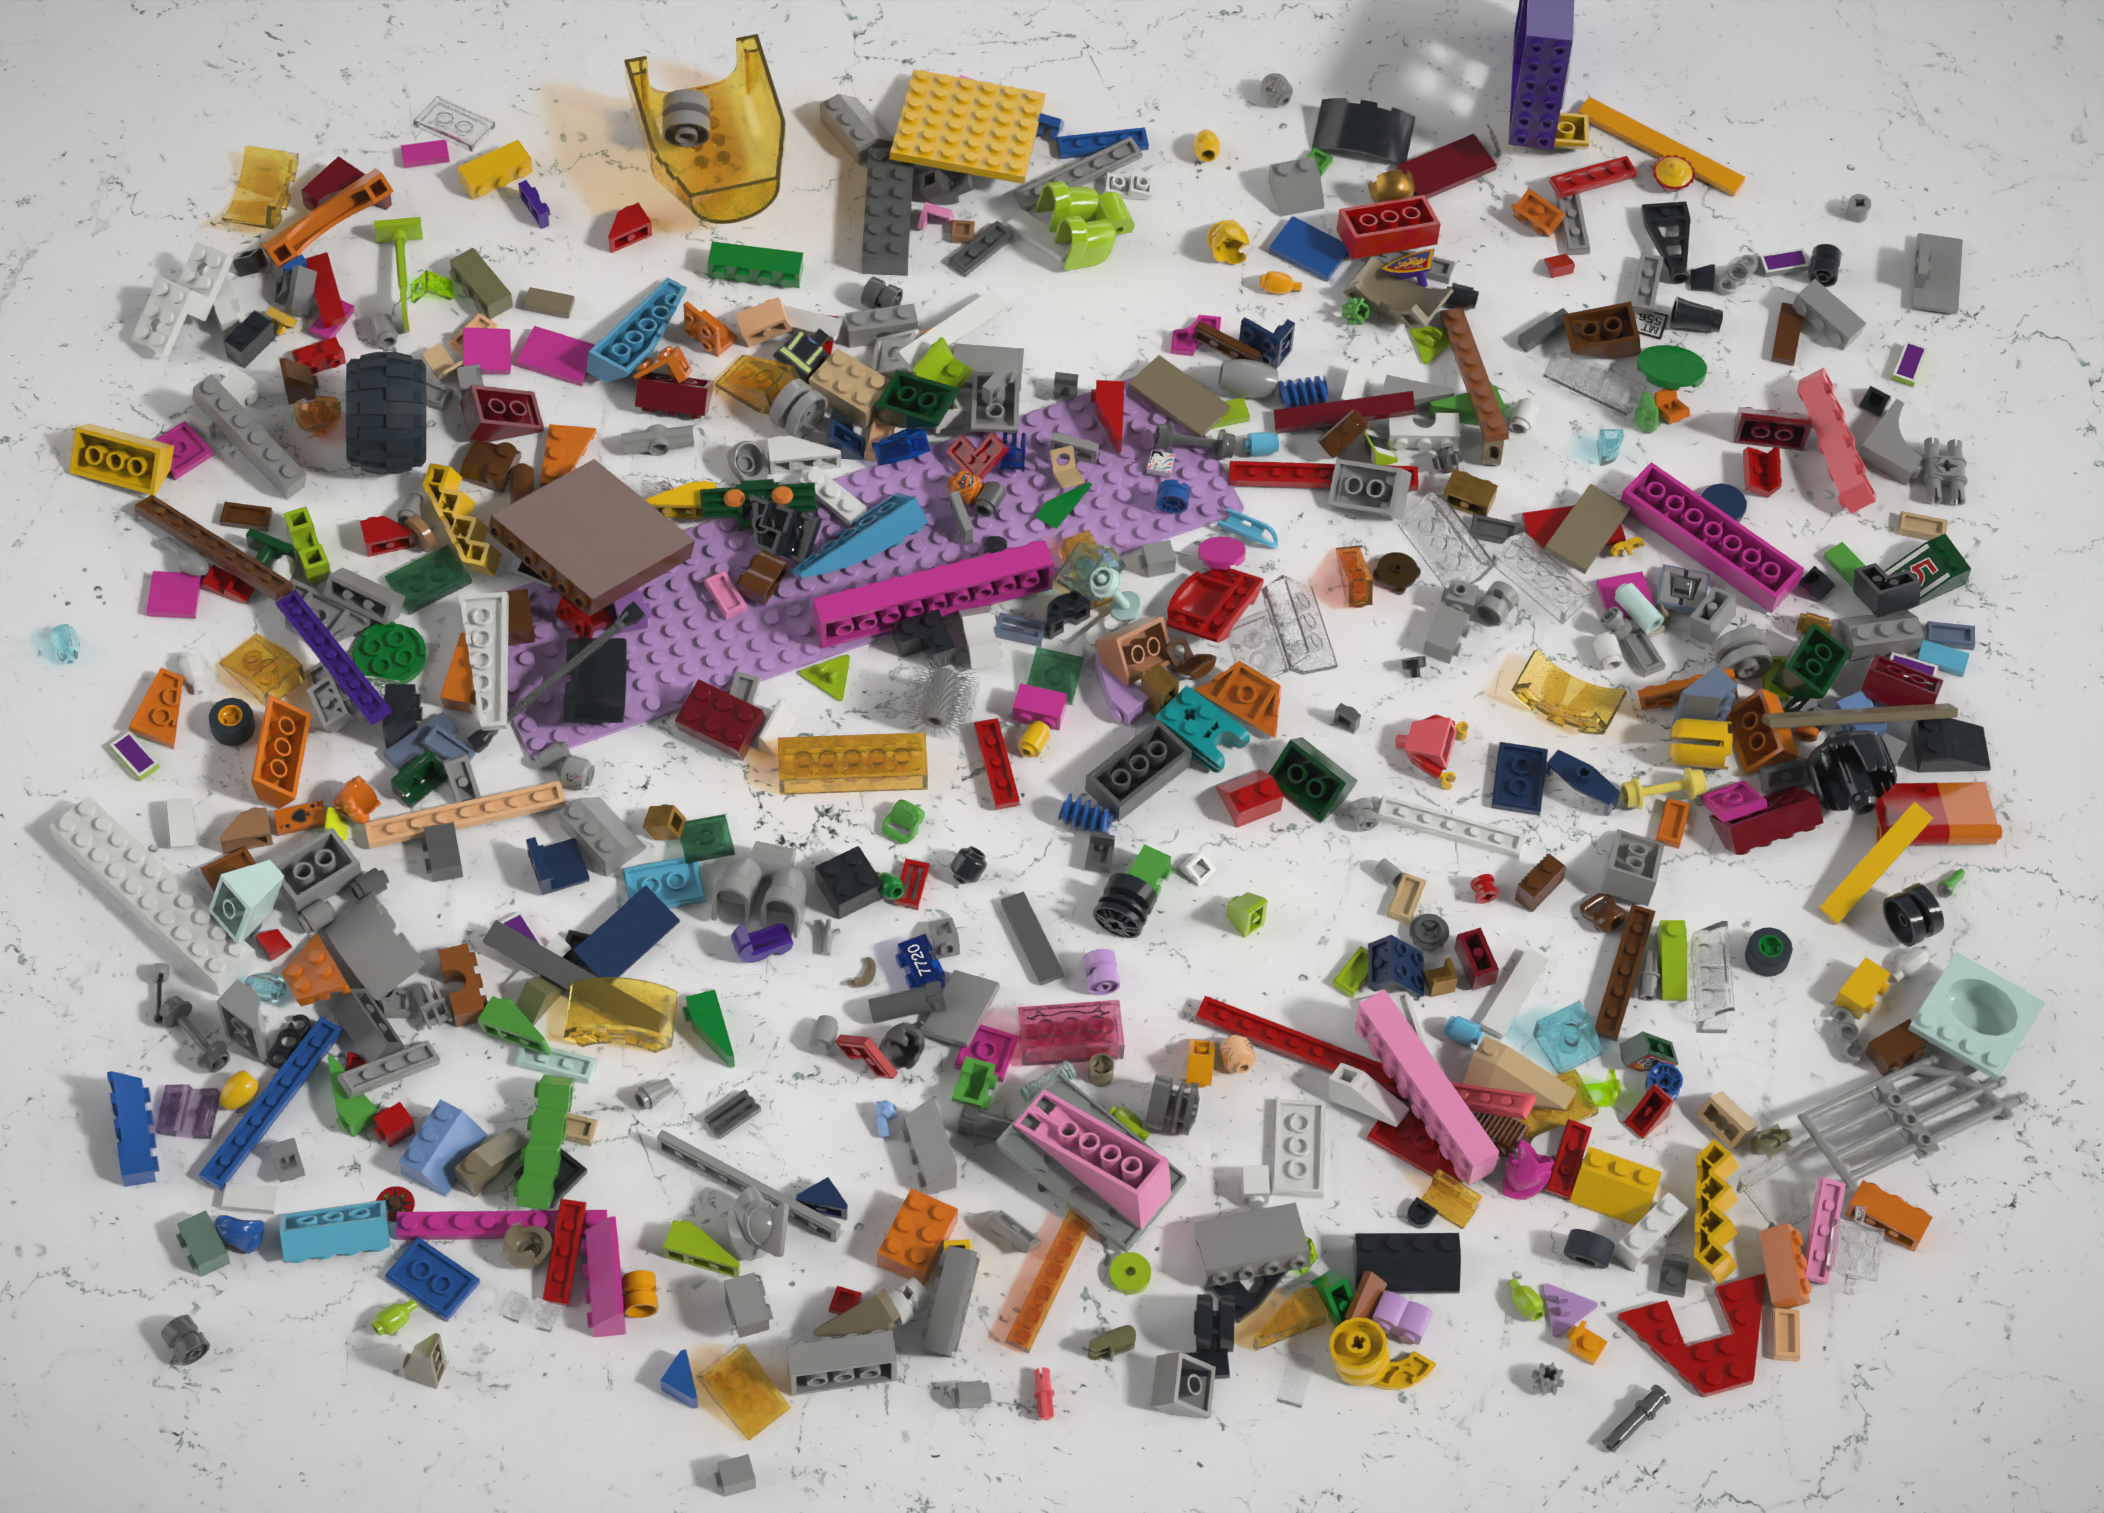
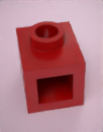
[373,1102,416,1148]

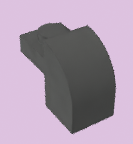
[919,168,973,205]

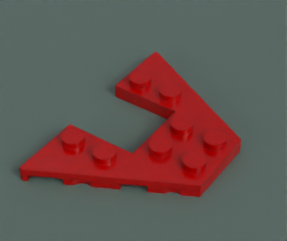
[1617,1273,1765,1398]

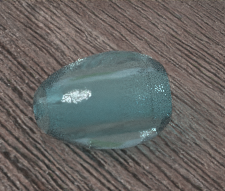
[49,624,80,665]
[244,972,286,1003]

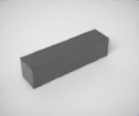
[1517,308,1568,353]

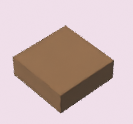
[950,220,975,244]

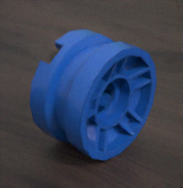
[1156,479,1190,514]
[1645,1063,1683,1100]

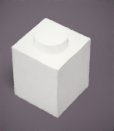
[1241,1165,1270,1207]

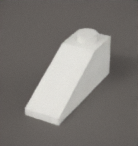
[767,436,841,475]

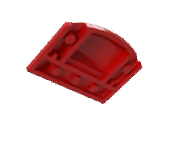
[1166,568,1264,643]

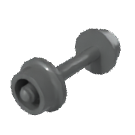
[1153,422,1237,461]
[159,996,230,1073]

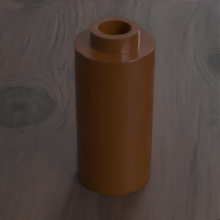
[510,463,534,504]

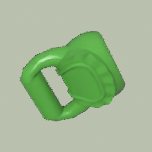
[1635,392,1660,434]
[881,799,925,845]

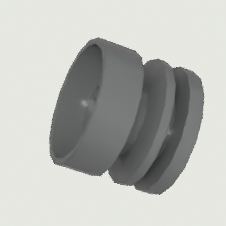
[1145,1074,1200,1136]

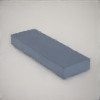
[383,712,458,772]

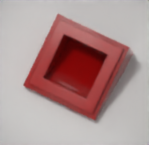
[1544,254,1575,278]
[255,929,292,961]

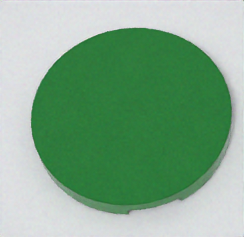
[1637,345,1707,390]
[352,621,427,688]

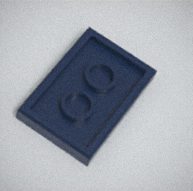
[1491,742,1548,816]

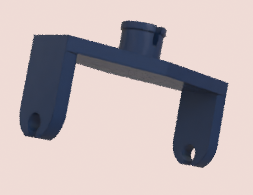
[1546,749,1620,816]

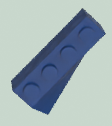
[107,1071,160,1187]

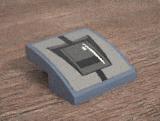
[1656,564,1710,614]

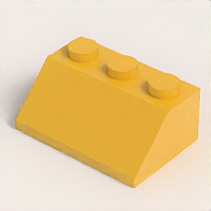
[1554,113,1589,150]
[1569,1146,1662,1226]

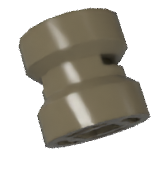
[1088,1053,1114,1087]

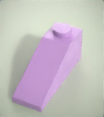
[1094,653,1149,727]

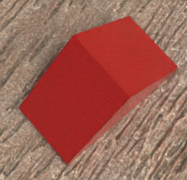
[1624,1084,1674,1139]

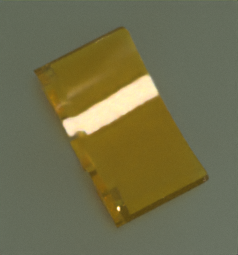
[221,145,299,230]
[1511,649,1627,735]
[564,977,679,1053]

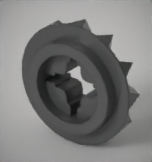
[1409,914,1449,951]

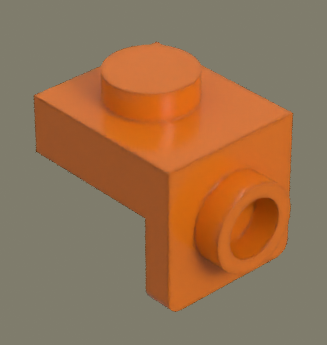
[1654,388,1690,424]

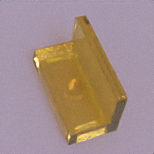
[1421,1169,1482,1229]

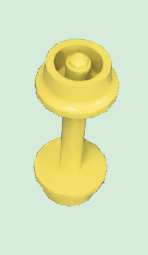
[1620,767,1707,810]

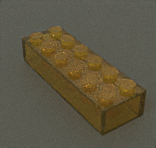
[778,732,928,795]

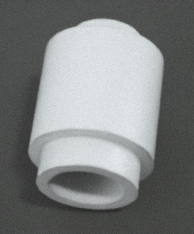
[1509,398,1539,434]
[1593,632,1623,670]

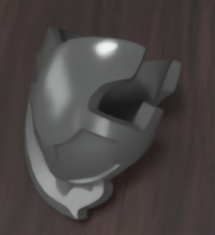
[879,1020,925,1070]

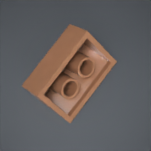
[1095,616,1171,685]

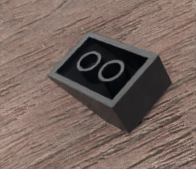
[1911,718,1991,773]

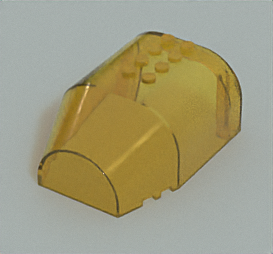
[624,34,786,224]

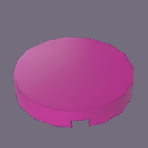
[1198,536,1246,570]

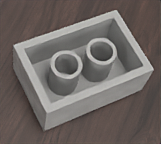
[273,827,362,915]

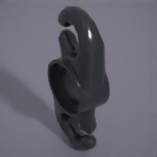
[267,1014,311,1069]

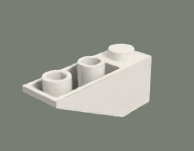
[1329,1063,1409,1127]

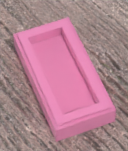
[704,570,748,620]

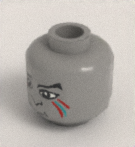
[556,755,595,790]

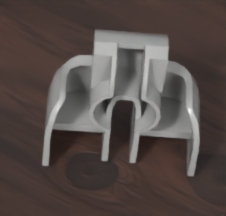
[711,841,807,938]

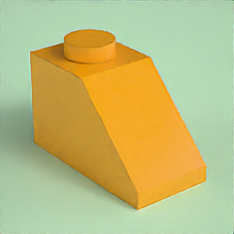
[1186,1038,1215,1088]

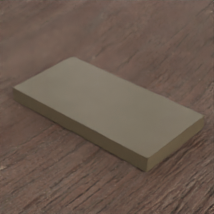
[1128,355,1231,437]
[1544,484,1631,574]

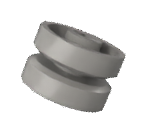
[769,378,828,439]
[1712,626,1774,684]

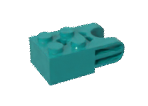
[1155,685,1250,773]

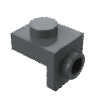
[1085,831,1115,873]

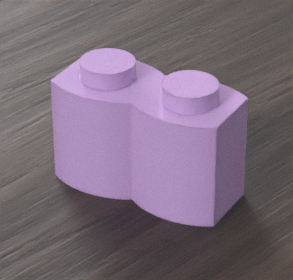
[1372,1290,1433,1345]

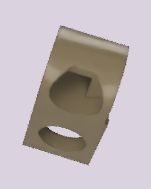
[1481,422,1507,466]

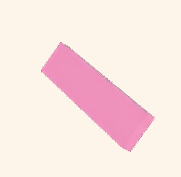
[1804,1177,1846,1285]

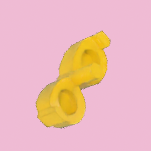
[1610,537,1645,558]

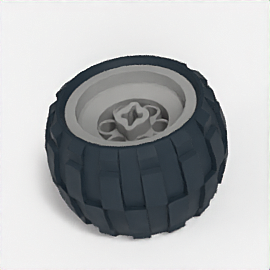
[346,352,426,474]

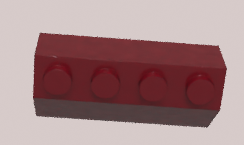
[1709,786,1824,855]

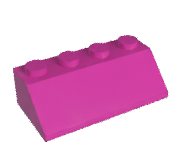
[581,1216,626,1337]

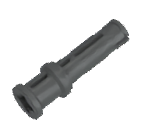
[1602,1384,1671,1453]

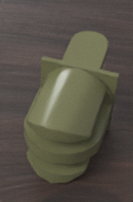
[1750,1124,1792,1158]
[1088,1325,1136,1362]

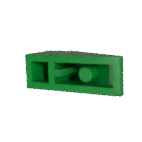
[682,989,735,1068]

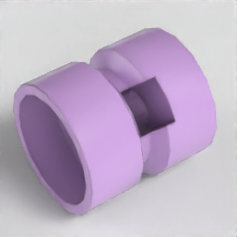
[1083,949,1120,995]

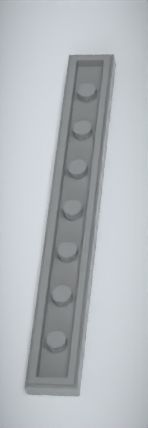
[657,1130,841,1242]

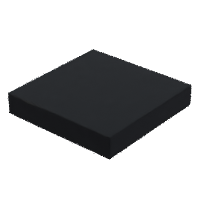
[514,1148,588,1209]

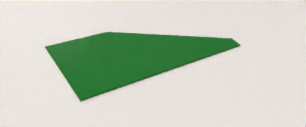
[1035,482,1093,529]

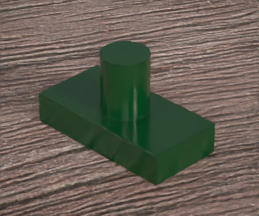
[246,528,295,566]

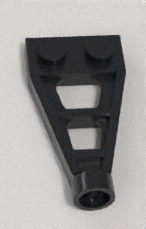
[1641,201,1691,284]
[1206,1242,1310,1323]

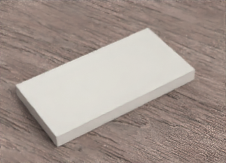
[1272,1098,1326,1198]

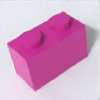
[1012,683,1067,731]

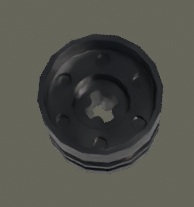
[1093,873,1158,938]

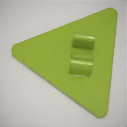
[1409,326,1450,365]
[800,654,850,702]

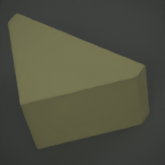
[516,976,564,1025]

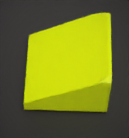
[325,807,349,841]

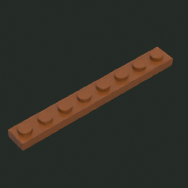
[1440,307,1509,443]

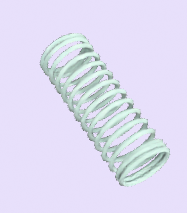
[1020,1060,1076,1104]

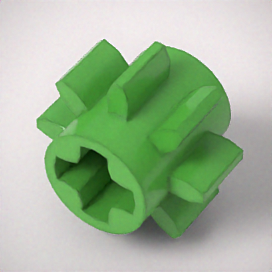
[1341,297,1370,325]

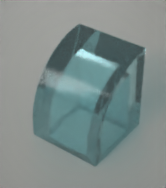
[1597,429,1624,466]

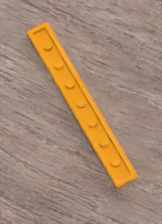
[1578,97,1746,197]

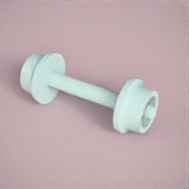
[1090,567,1142,622]

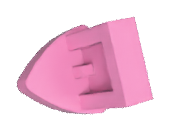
[917,202,954,230]

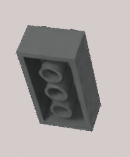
[1085,719,1192,822]

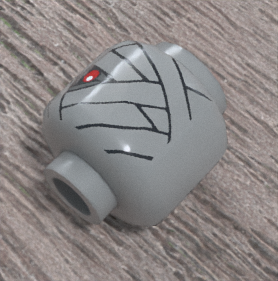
[1260,73,1293,107]

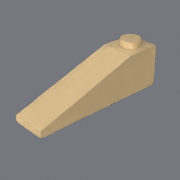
[1463,1036,1576,1112]

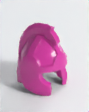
[1502,1140,1554,1200]

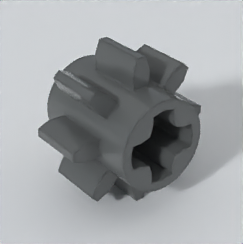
[1432,446,1463,474]

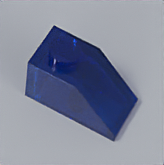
[871,428,931,466]

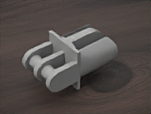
[411,980,453,1030]

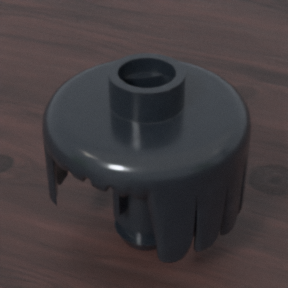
[1805,730,1897,815]

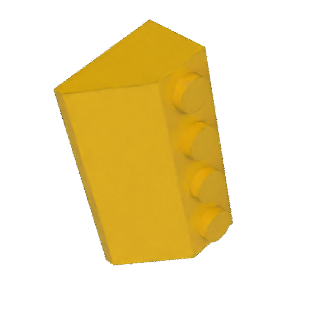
[69,423,174,496]

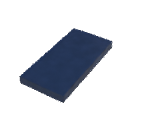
[572,885,681,985]

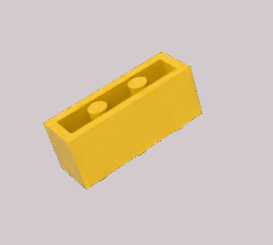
[458,140,533,200]

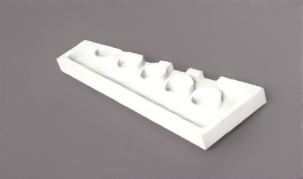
[459,592,509,731]

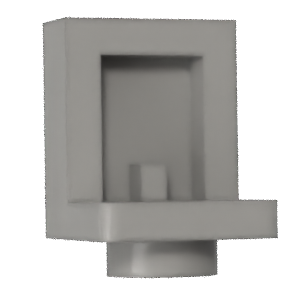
[270,1138,305,1183]

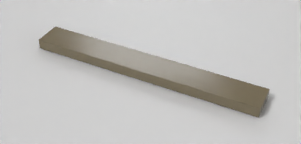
[1762,703,1958,728]

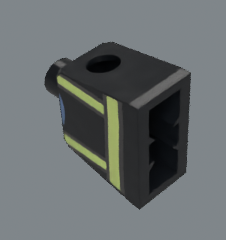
[772,328,830,385]

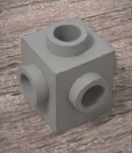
[1441,579,1479,618]

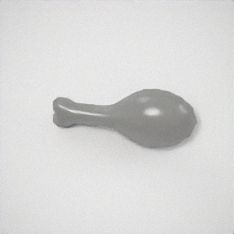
[159,537,209,576]

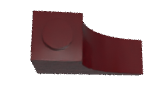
[301,156,392,211]

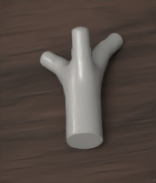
[818,919,841,956]

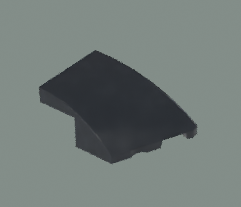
[750,494,822,563]

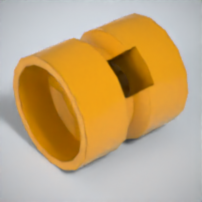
[622,1270,659,1318]

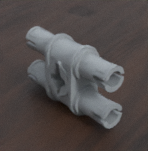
[1922,437,1968,506]

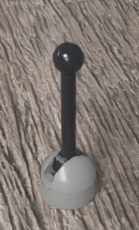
[149,963,170,1024]

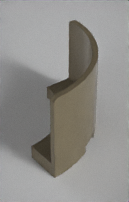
[1342,256,1454,329]

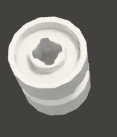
[888,1277,932,1326]

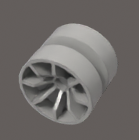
[662,89,710,148]

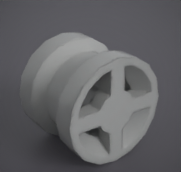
[1846,194,1871,223]

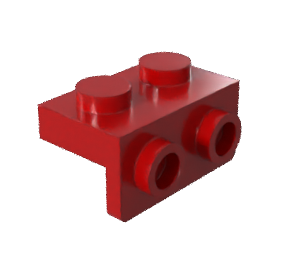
[1743,447,1782,498]

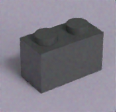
[421,822,463,882]

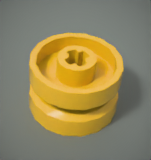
[1329,1317,1391,1386]

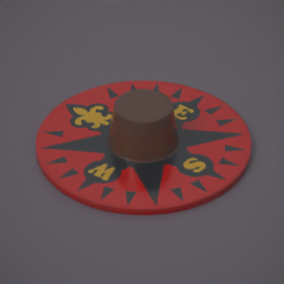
[376,1186,415,1222]

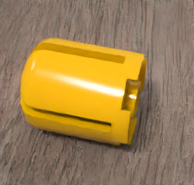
[1669,718,1733,770]

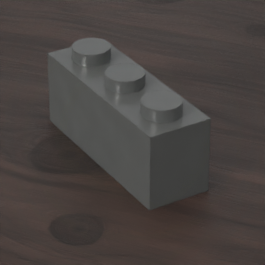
[332,988,404,1063]

